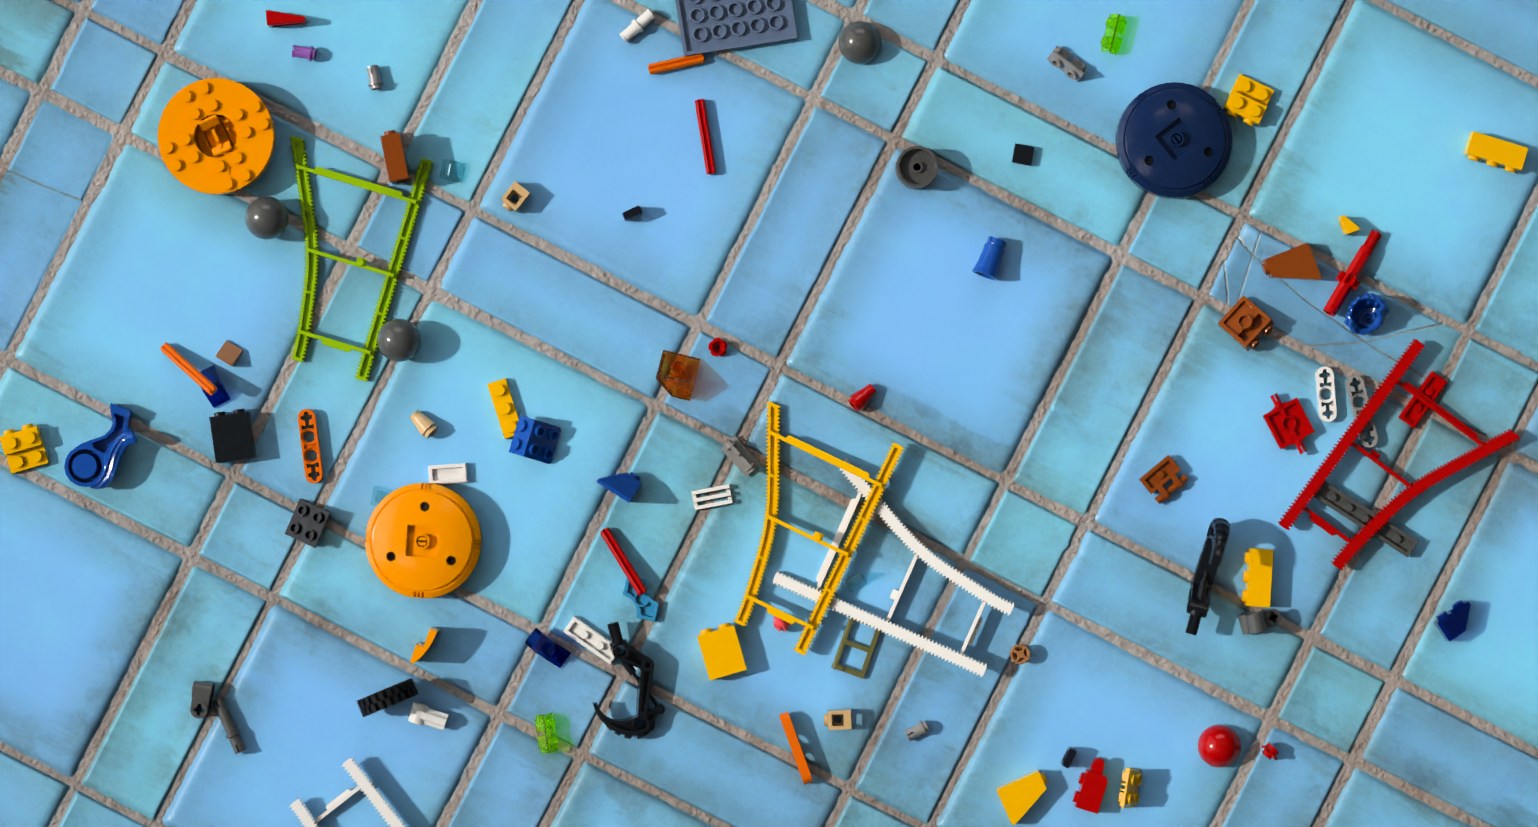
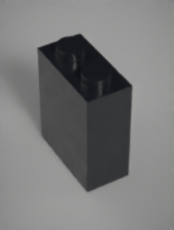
[209,409,256,463]

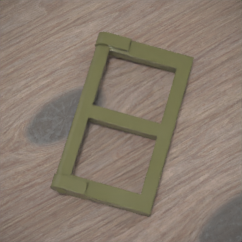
[831,615,881,679]

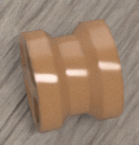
[1010,644,1030,664]

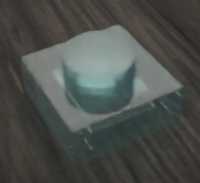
[370,486,393,506]

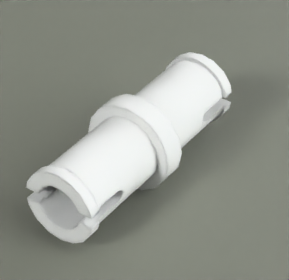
[619,9,656,43]

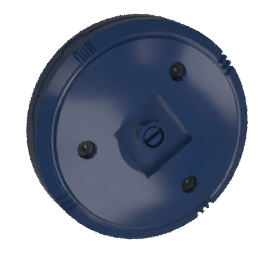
[1115,82,1232,199]

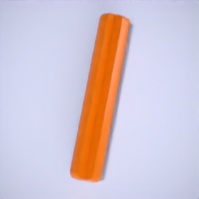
[648,53,705,75]

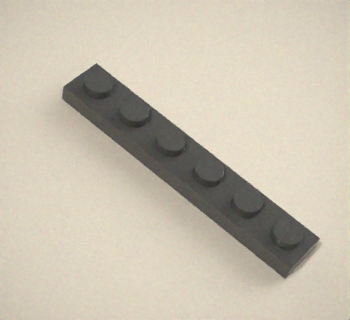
[1313,480,1418,557]

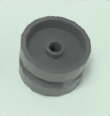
[895,146,938,190]

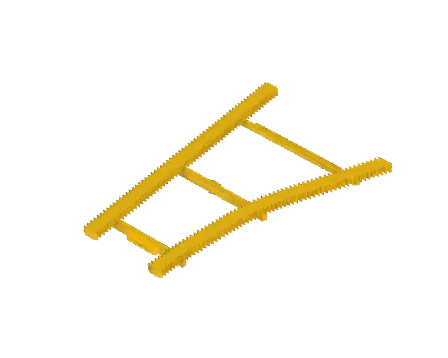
[733,401,905,655]

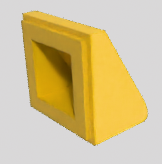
[1338,215,1360,235]

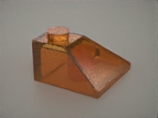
[656,350,700,401]

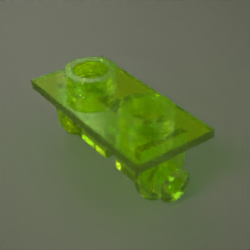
[1100,14,1127,55]
[534,713,558,753]

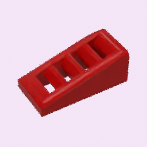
[266,10,307,28]

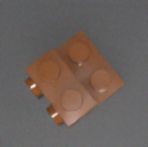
[1218,296,1274,351]

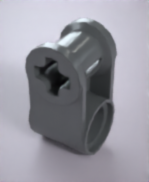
[190,681,214,718]

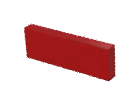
[1398,371,1447,428]

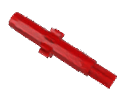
[1323,230,1382,317]

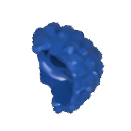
[1344,293,1390,335]

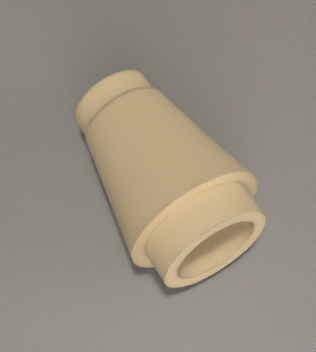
[410,410,438,439]

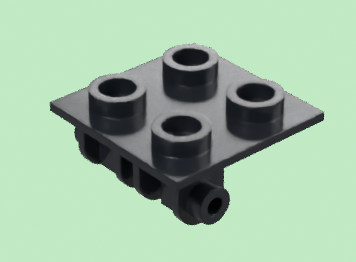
[285,499,331,548]

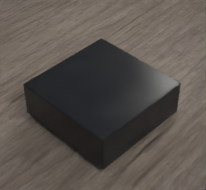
[1012,143,1034,166]
[622,206,643,221]
[1060,747,1077,768]

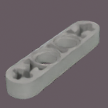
[1345,375,1378,448]

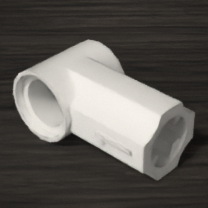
[408,702,449,730]

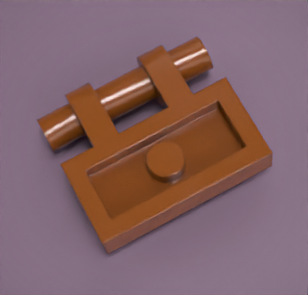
[1139,455,1189,504]

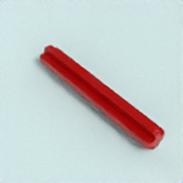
[695,99,717,175]
[600,528,647,596]

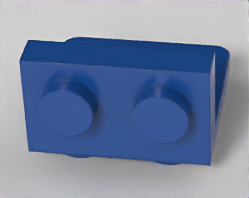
[509,415,561,464]

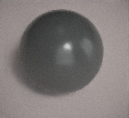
[838,21,881,64]
[245,196,289,240]
[377,319,421,362]

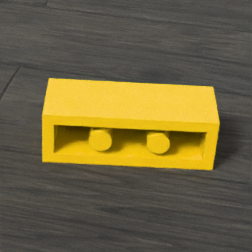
[1463,131,1528,173]
[1242,548,1274,607]

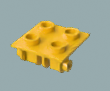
[1118,767,1142,808]

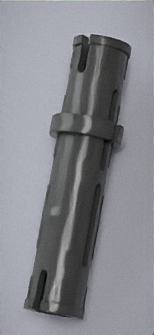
[212,697,246,754]

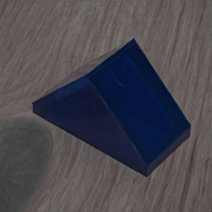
[200,365,231,408]

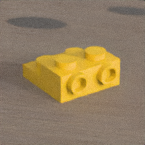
[1223,74,1274,126]
[0,423,50,474]

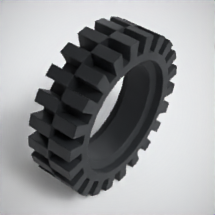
[357,678,418,717]

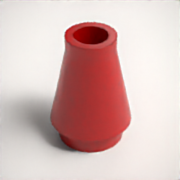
[848,384,877,411]

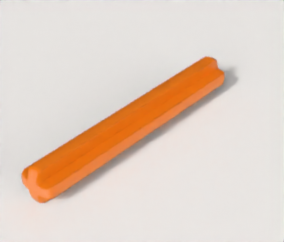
[160,343,217,395]

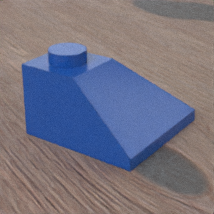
[597,472,642,503]

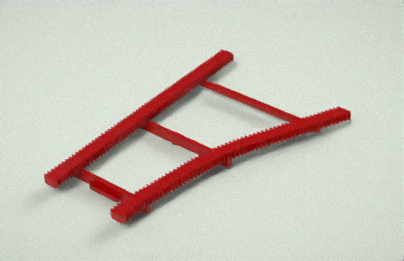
[1278,339,1519,570]

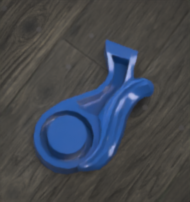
[64,403,137,489]

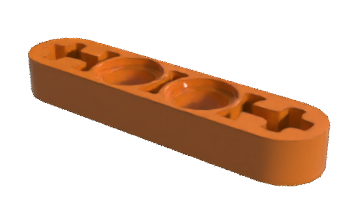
[298,409,323,483]
[779,711,813,785]

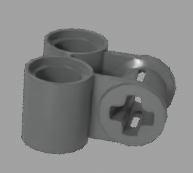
[1238,609,1281,635]

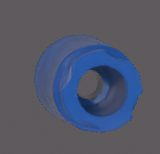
[972,236,1006,280]

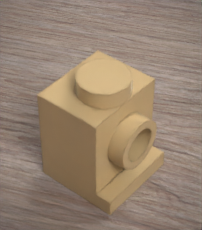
[501,181,531,212]
[824,709,852,730]

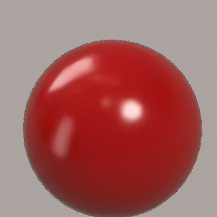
[1198,725,1241,768]

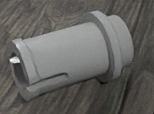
[366,65,384,90]
[904,720,930,741]

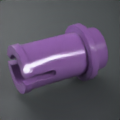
[292,45,317,61]

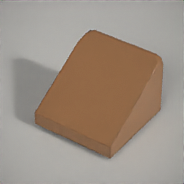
[215,340,243,367]

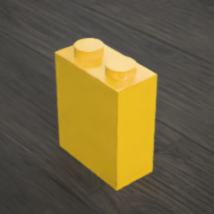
[697,622,747,680]

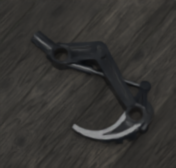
[1185,518,1230,635]
[592,621,665,739]

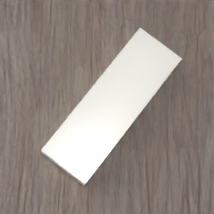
[563,616,621,665]

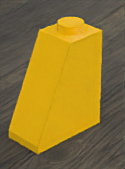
[995,770,1048,825]

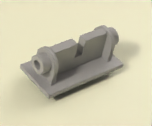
[1047,46,1088,82]
[721,436,760,477]

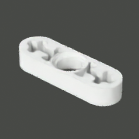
[1315,367,1337,422]

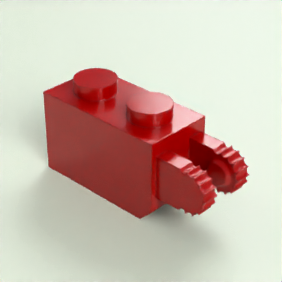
[1072,757,1108,814]

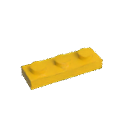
[487,378,519,439]

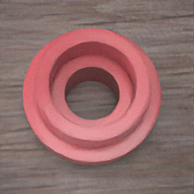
[773,616,790,632]

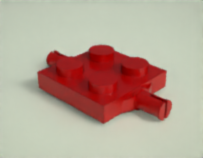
[1262,393,1315,454]

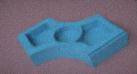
[623,578,660,622]

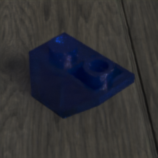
[1434,600,1471,642]
[525,628,571,668]

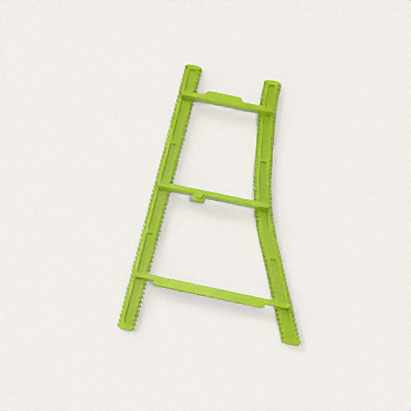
[289,136,434,381]

